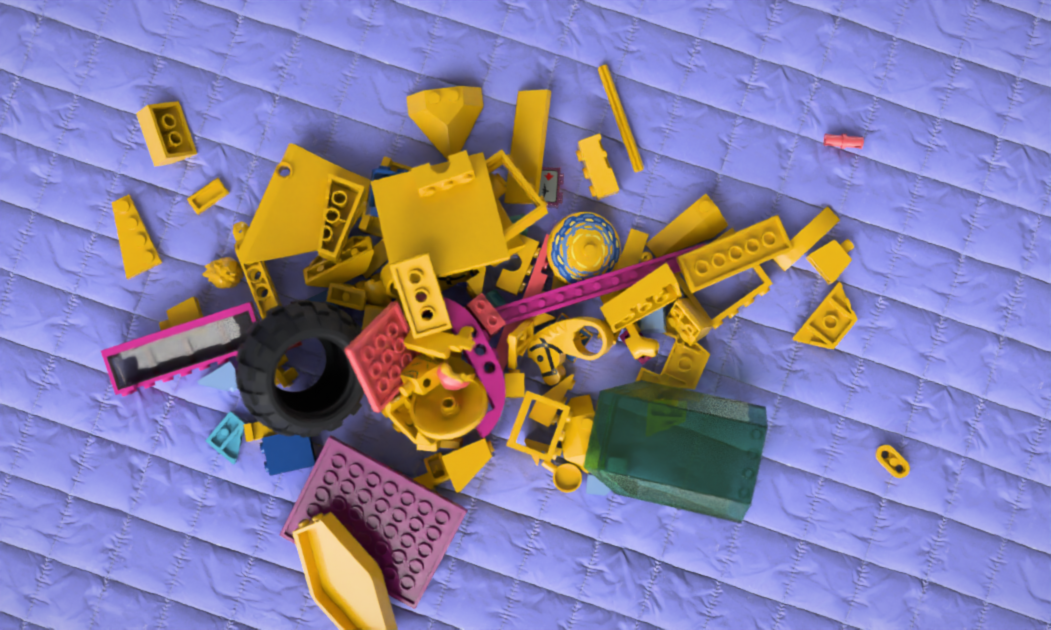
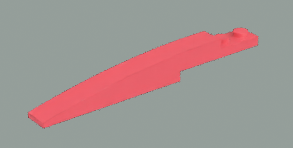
[487,234,549,373]

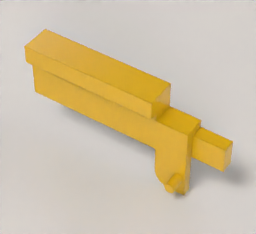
[403,326,475,360]

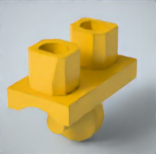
[275,354,299,388]

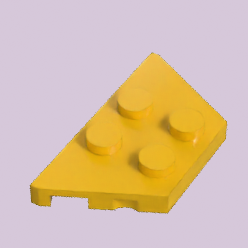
[792,282,858,350]

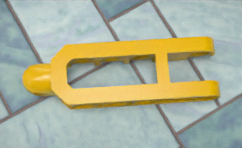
[233,221,282,319]

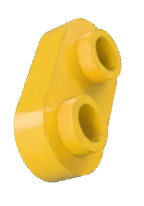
[875,445,910,478]

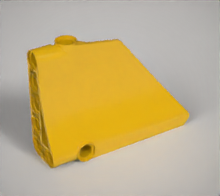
[237,143,371,264]

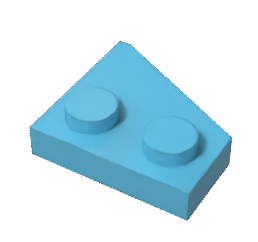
[205,411,246,465]

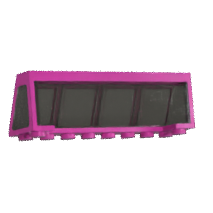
[101,301,260,397]

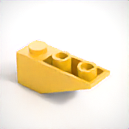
[528,374,576,427]

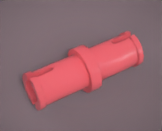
[823,133,864,149]

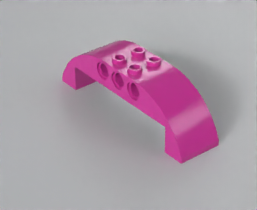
[415,294,505,439]

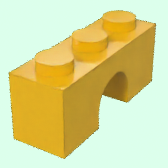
[411,150,476,197]
[495,234,541,296]

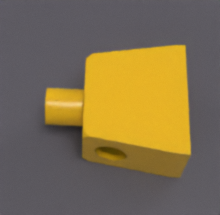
[805,239,854,285]
[159,297,208,337]

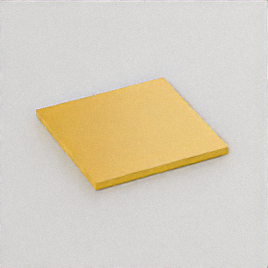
[371,152,510,289]

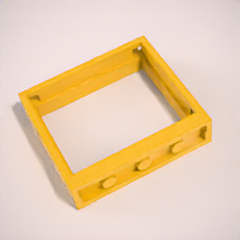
[485,149,548,242]
[674,227,773,329]

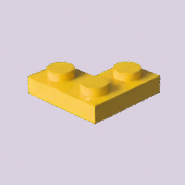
[417,437,463,452]

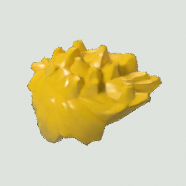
[202,257,243,289]

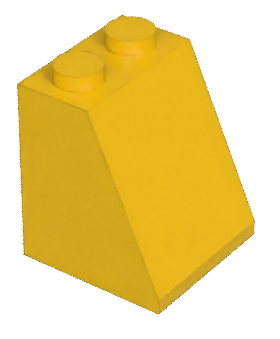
[441,438,495,493]

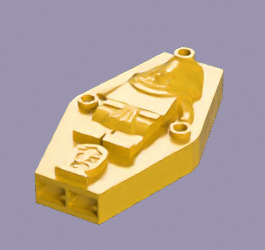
[293,512,398,630]

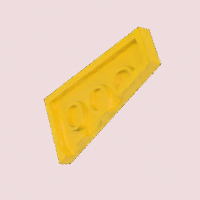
[112,194,163,280]

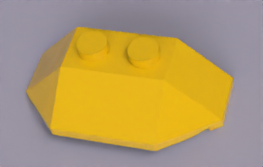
[303,236,374,288]
[557,394,606,473]

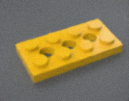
[390,252,452,339]

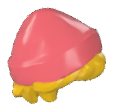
[437,356,476,390]

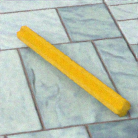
[598,65,644,172]

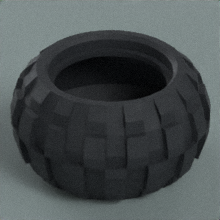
[235,300,365,437]

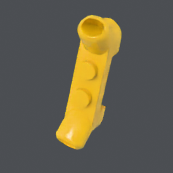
[600,288,659,360]

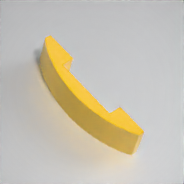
[773,206,840,271]

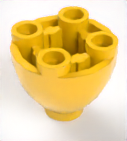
[355,272,392,308]

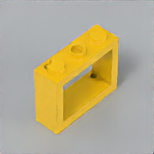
[506,391,573,462]

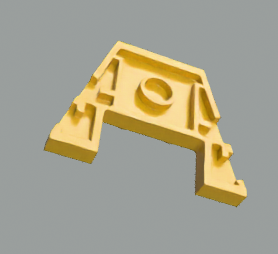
[635,316,710,390]

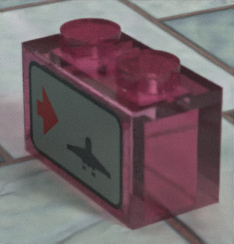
[535,167,564,208]

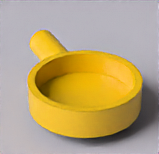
[541,460,582,493]

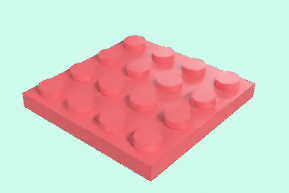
[345,301,422,413]

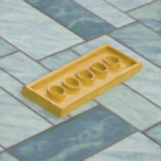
[504,89,551,204]
[676,214,793,294]

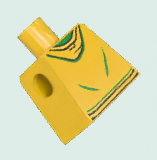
[399,355,442,397]

